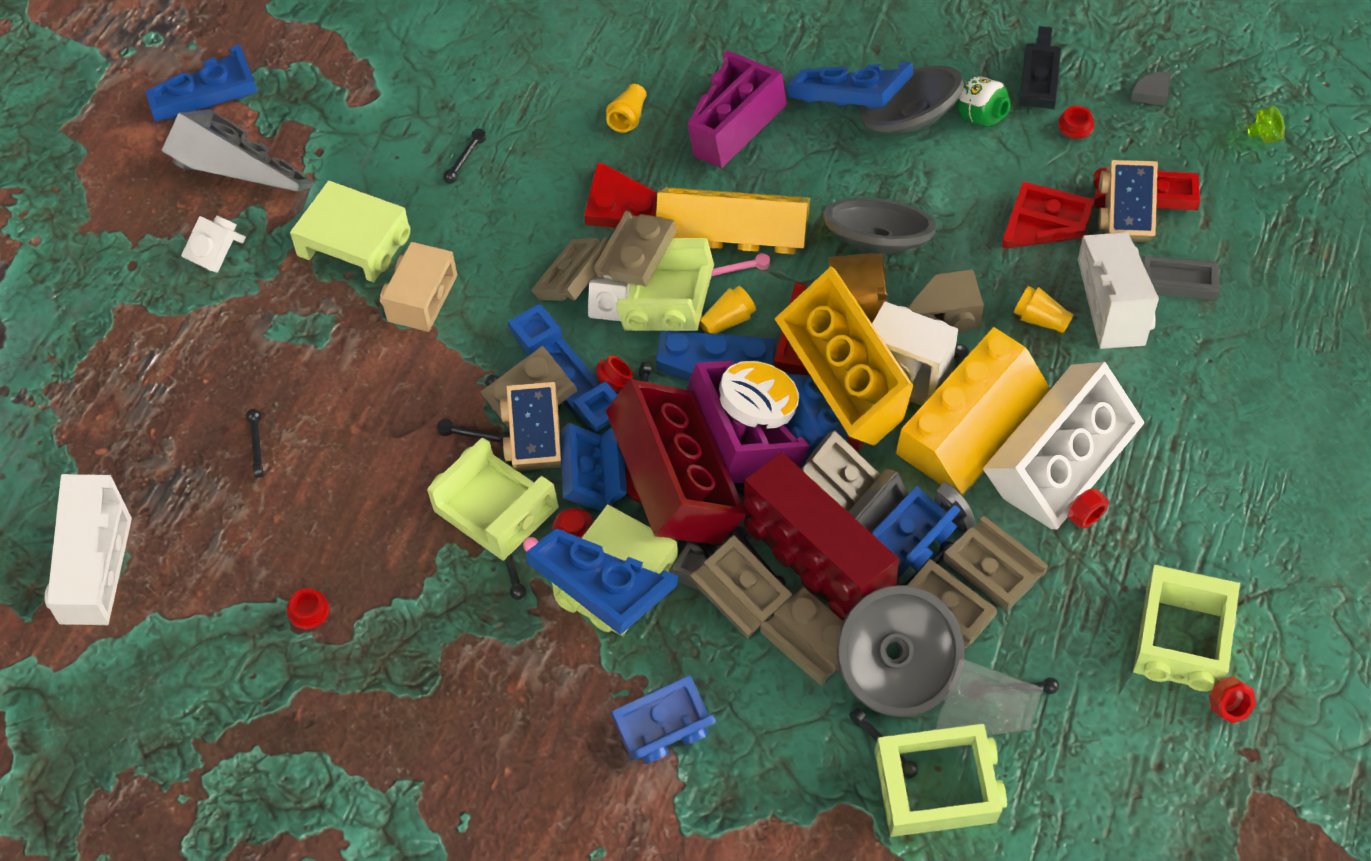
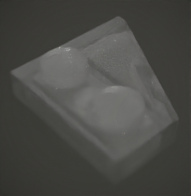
[934,658,1043,735]

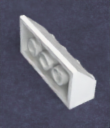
[983,362,1144,529]

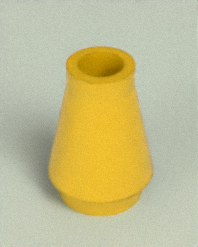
[606,84,646,133]
[699,286,756,334]
[1013,286,1074,334]

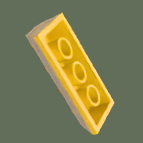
[656,187,810,254]
[775,266,913,446]
[896,327,1050,497]

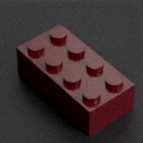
[606,379,747,545]
[744,451,899,621]

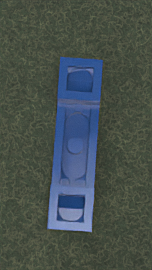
[508,303,617,432]

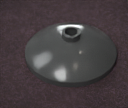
[859,65,964,134]
[823,198,936,256]
[837,586,964,717]

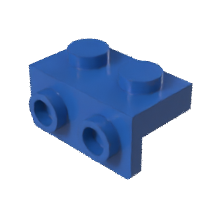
[784,374,849,467]
[560,423,627,512]
[872,486,961,578]
[610,675,716,764]

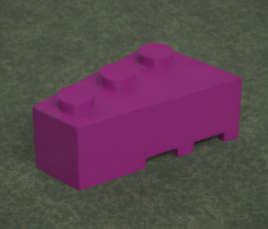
[687,50,787,168]
[686,361,810,483]

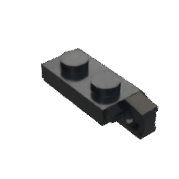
[1019,26,1061,109]

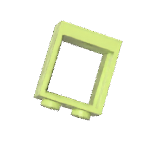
[1133,565,1240,691]
[874,724,1007,837]

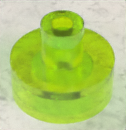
[1247,105,1285,144]

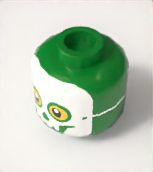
[955,77,1011,127]

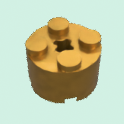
[828,253,888,323]

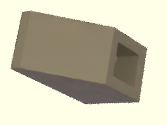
[908,269,984,333]

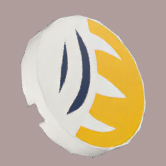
[719,361,799,429]

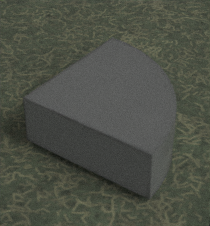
[1130,72,1171,106]
[934,481,975,533]
[669,541,707,591]

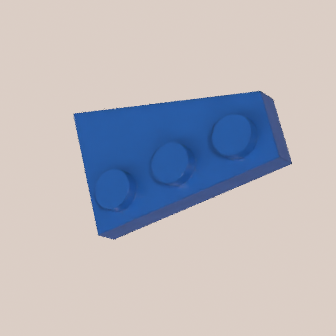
[145,44,257,122]
[786,62,914,109]
[656,331,775,381]
[526,529,678,635]

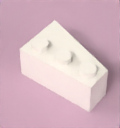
[1078,232,1159,349]
[45,474,132,625]

